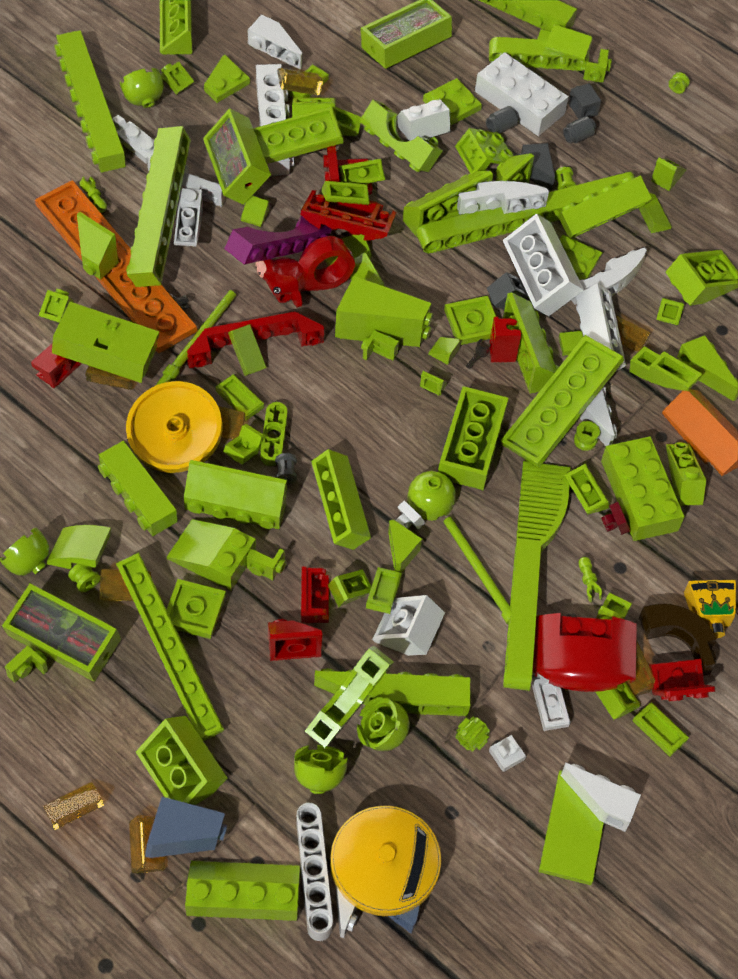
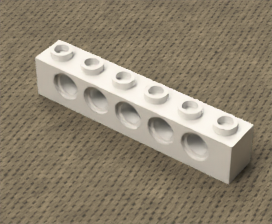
[256,64,294,176]

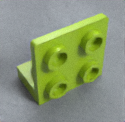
[455,128,513,173]

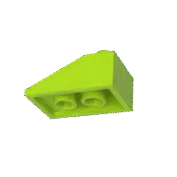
[665,250,738,306]
[167,519,256,591]

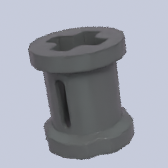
[275,453,297,485]

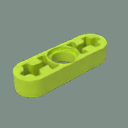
[260,402,287,466]

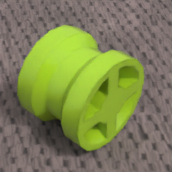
[574,421,600,451]
[68,564,100,592]

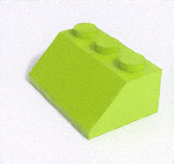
[136,716,228,805]

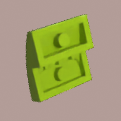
[47,525,111,569]

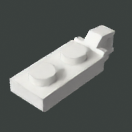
[112,115,154,164]
[531,673,570,731]

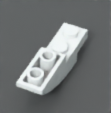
[147,153,225,207]
[457,181,549,215]
[572,247,647,305]

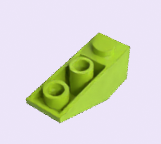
[677,335,738,401]
[666,442,706,506]

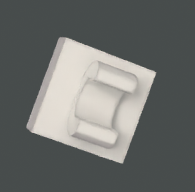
[395,501,425,530]
[489,735,526,772]

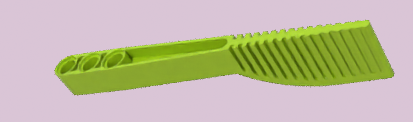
[503,461,570,691]

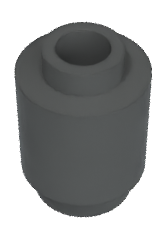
[486,106,518,134]
[563,116,596,144]

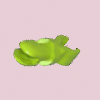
[79,177,107,213]
[578,557,602,603]

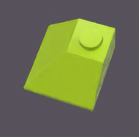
[496,153,534,184]
[77,212,118,280]

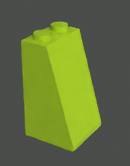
[335,276,433,347]

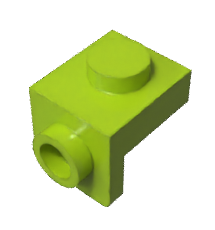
[583,49,611,83]
[361,330,399,361]
[223,424,264,464]
[247,548,287,580]
[596,593,632,619]

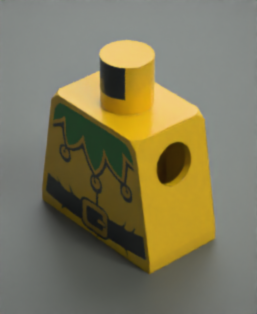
[684,580,736,639]

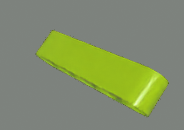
[489,37,589,71]

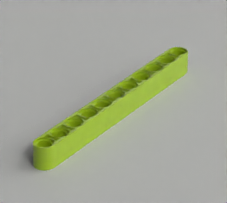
[415,172,636,254]

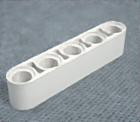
[296,803,333,941]

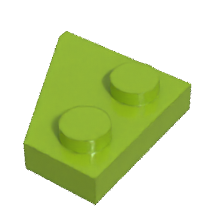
[204,55,250,103]

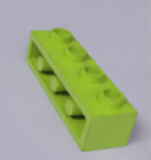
[558,175,652,239]
[98,440,177,537]
[311,449,371,550]

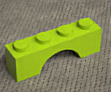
[359,100,443,172]
[305,646,394,748]

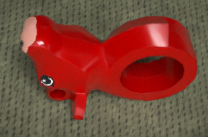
[255,236,355,308]

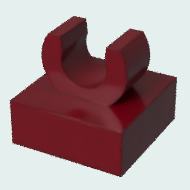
[601,502,630,535]

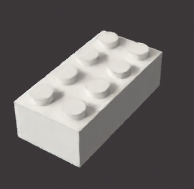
[475,52,569,136]
[503,214,584,316]

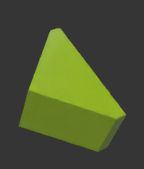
[651,157,687,191]
[388,520,422,573]
[328,569,371,608]

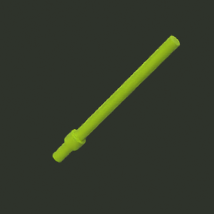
[155,290,236,386]
[443,517,511,624]

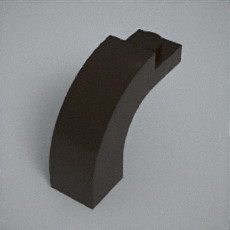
[639,604,717,676]

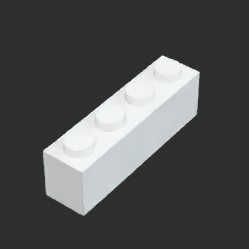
[576,283,626,372]

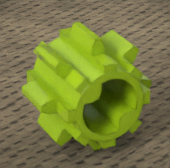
[455,716,490,752]

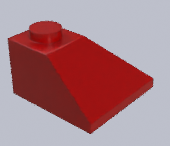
[268,619,322,661]

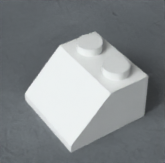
[396,100,450,141]
[372,595,445,656]

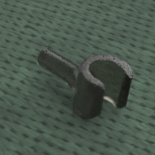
[166,290,190,310]
[466,339,491,369]

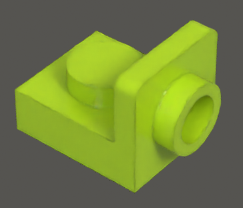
[161,61,194,95]
[38,289,74,323]
[5,645,48,683]

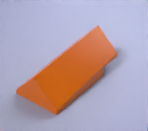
[662,389,738,476]

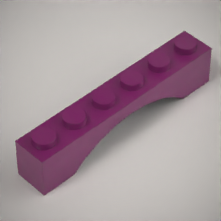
[224,216,332,265]

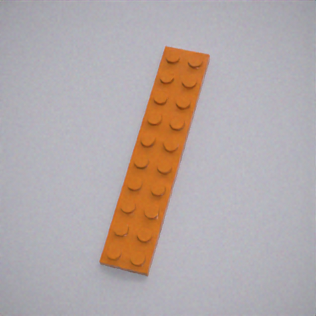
[35,180,197,353]

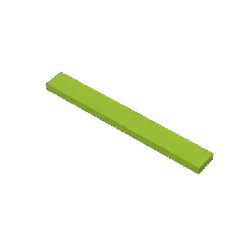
[116,553,224,741]

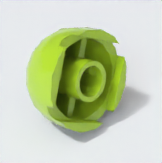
[119,68,164,108]
[407,471,456,521]
[0,527,49,576]
[357,697,410,751]
[294,745,348,794]

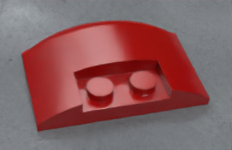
[300,190,397,241]
[532,613,637,692]

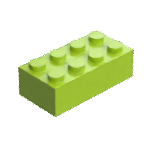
[438,386,508,490]
[601,436,684,541]

